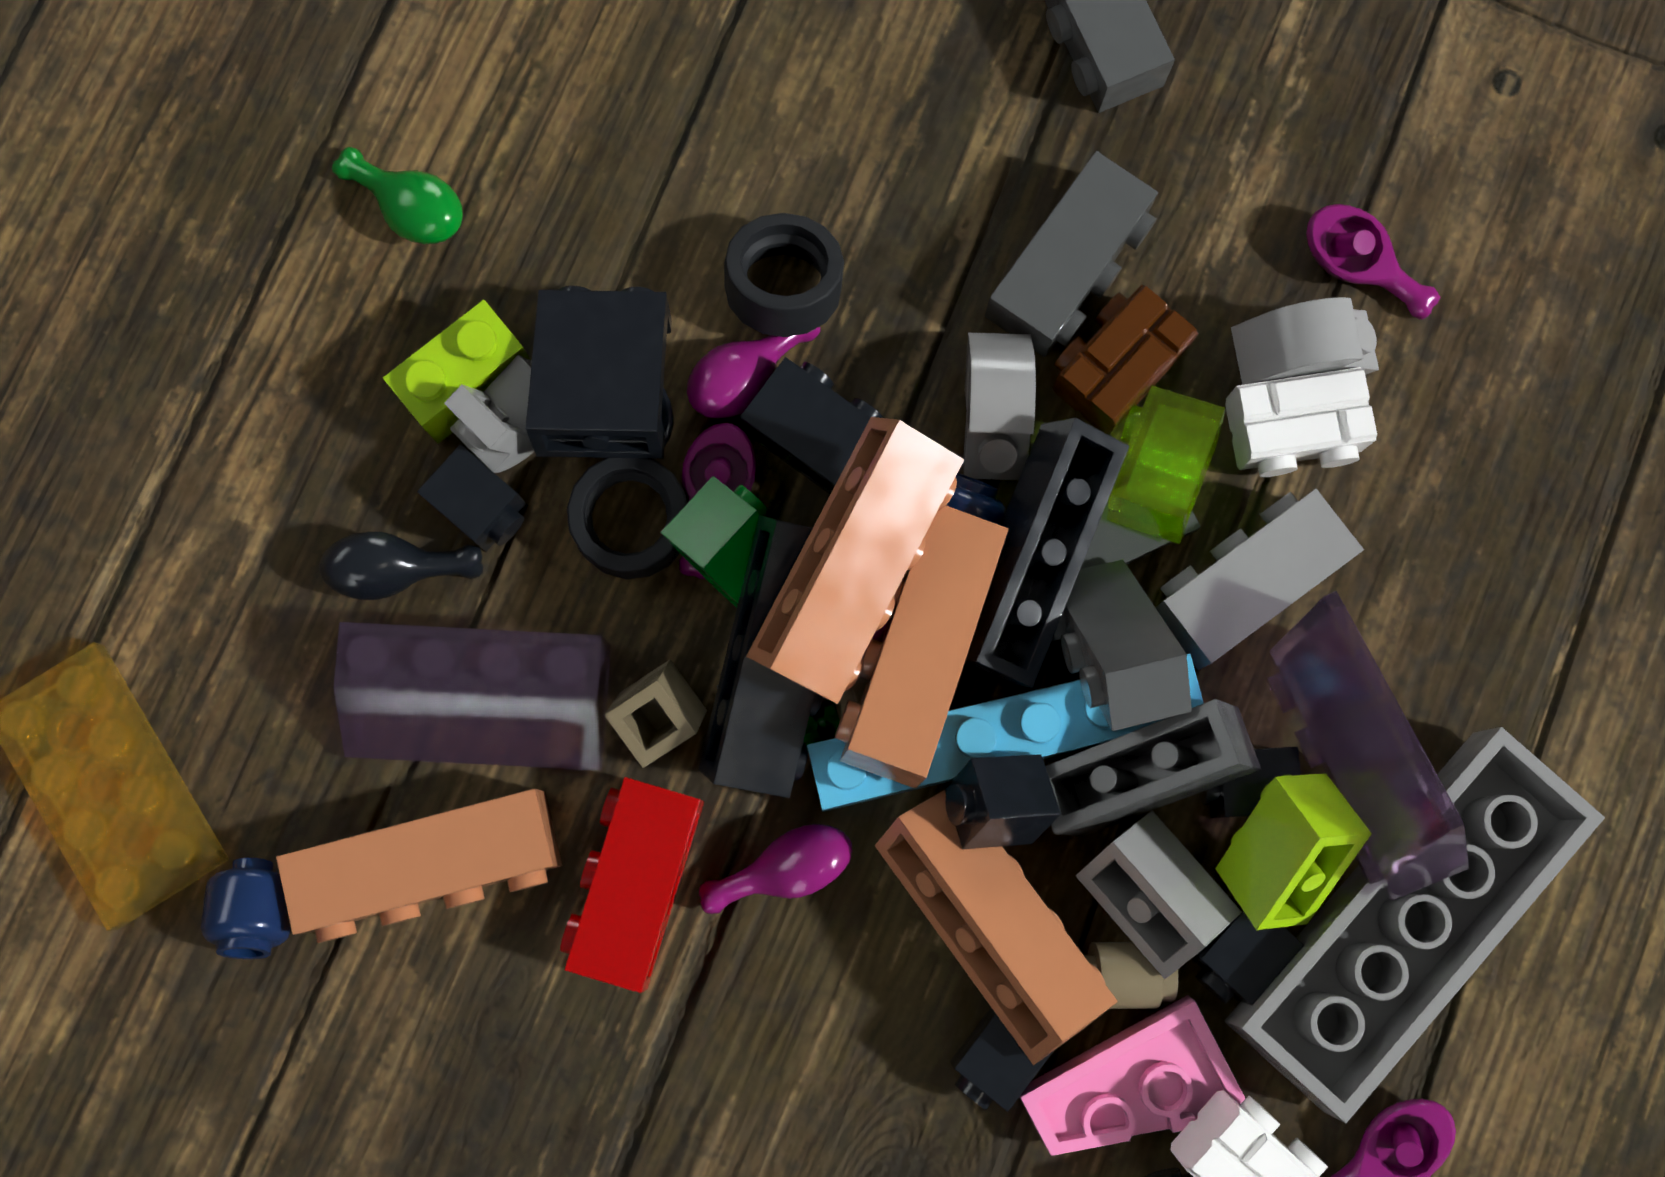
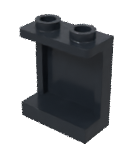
[525,286,672,459]

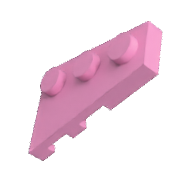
[1020,995,1246,1156]

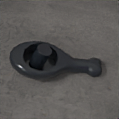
[319,532,483,600]

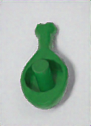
[332,147,463,244]

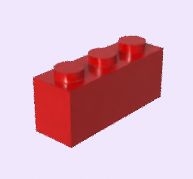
[560,777,705,993]

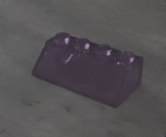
[1266,591,1469,901]
[333,622,611,771]

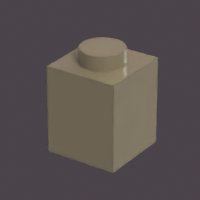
[604,659,707,768]

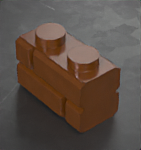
[1052,285,1198,435]

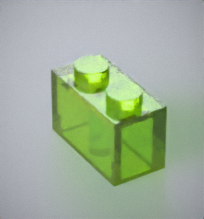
[1107,385,1225,544]

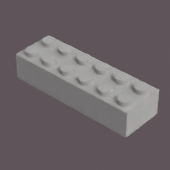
[1224,727,1605,1123]

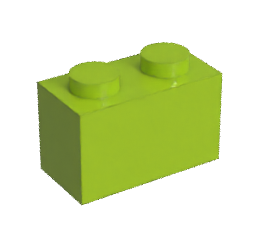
[383,300,531,444]
[1215,773,1372,930]

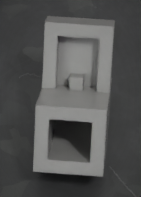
[1231,297,1379,385]
[963,333,1036,480]
[444,355,534,473]

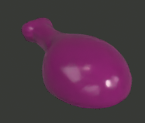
[1306,204,1441,320]
[686,327,821,419]
[679,423,756,580]
[699,824,853,914]
[1330,1099,1456,1177]

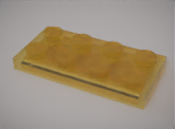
[0,642,229,931]

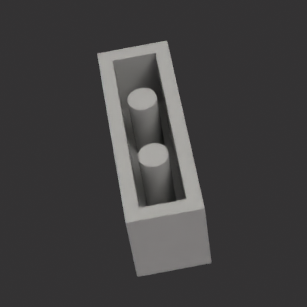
[1155,489,1364,670]

